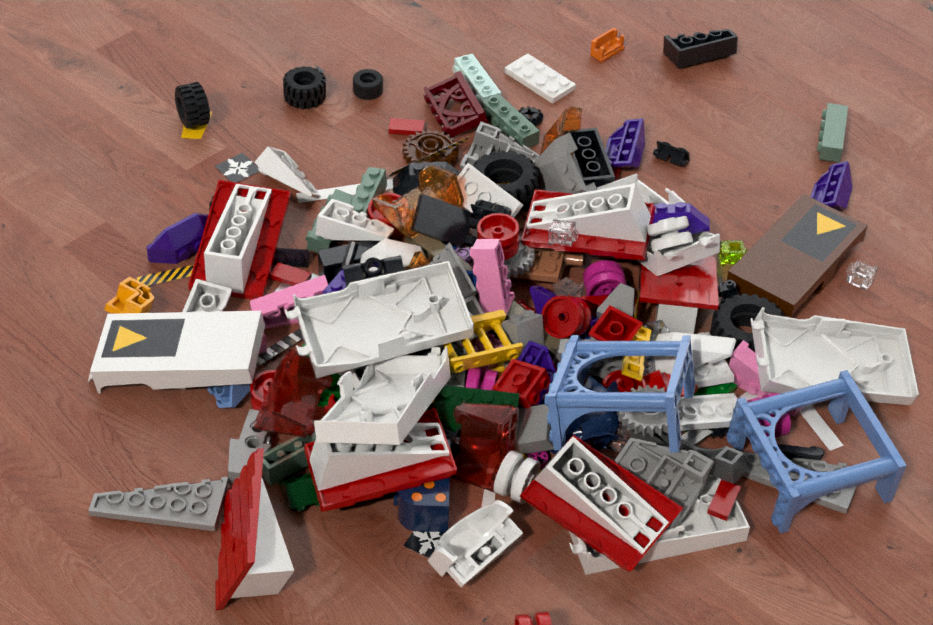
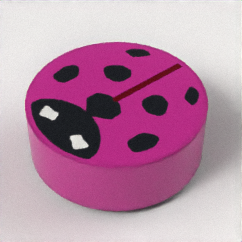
[527,451,548,469]

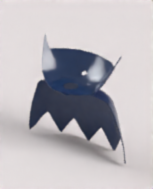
[540,376,628,454]

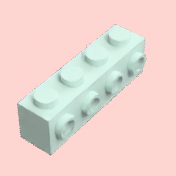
[452,54,501,107]

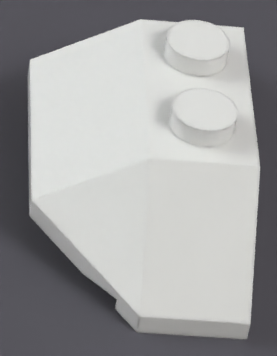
[360,238,429,272]

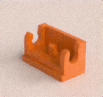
[590,27,625,62]

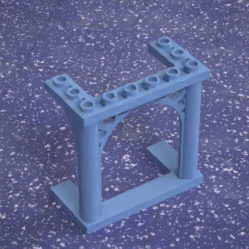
[545,335,695,452]
[726,370,907,534]

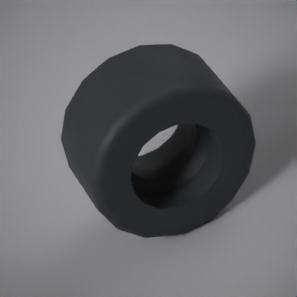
[353,69,383,100]

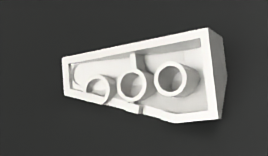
[255,146,321,199]
[315,199,394,241]
[183,279,233,312]
[654,332,736,375]

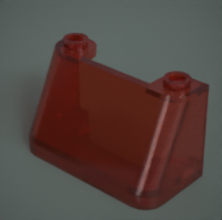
[253,348,333,438]
[451,403,519,493]

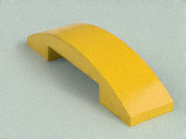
[621,327,651,381]

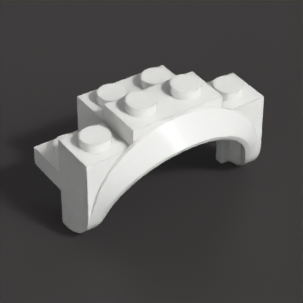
[428,500,523,588]

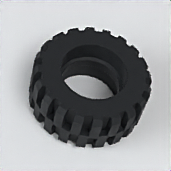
[472,151,539,214]
[710,294,784,360]

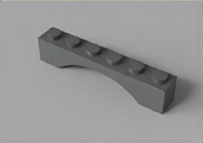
[630,429,745,484]

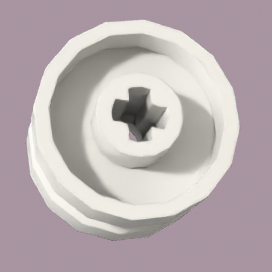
[646,216,693,252]
[494,450,540,504]

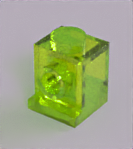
[718,240,747,267]

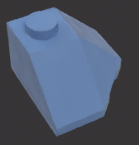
[207,384,250,408]

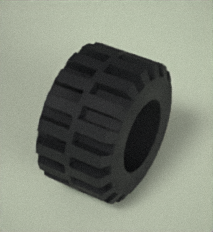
[283,66,326,109]
[175,82,210,129]

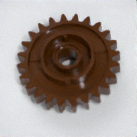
[402,129,459,166]

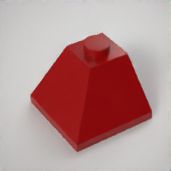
[588,305,643,341]

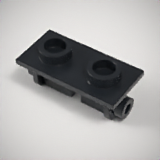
[653,141,690,167]
[470,199,511,220]
[272,248,310,268]
[718,277,739,303]
[444,428,462,458]

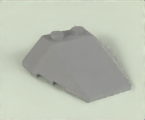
[459,121,540,169]
[534,133,597,194]
[614,438,714,530]

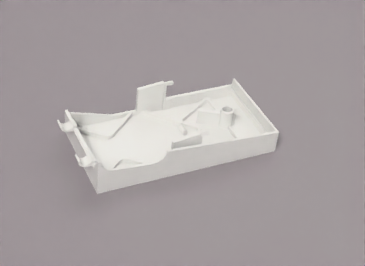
[569,474,750,575]

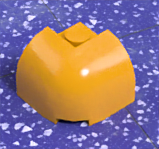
[104,277,155,314]

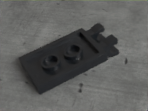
[411,194,480,248]

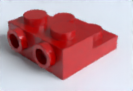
[492,359,550,409]

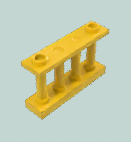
[443,309,523,373]

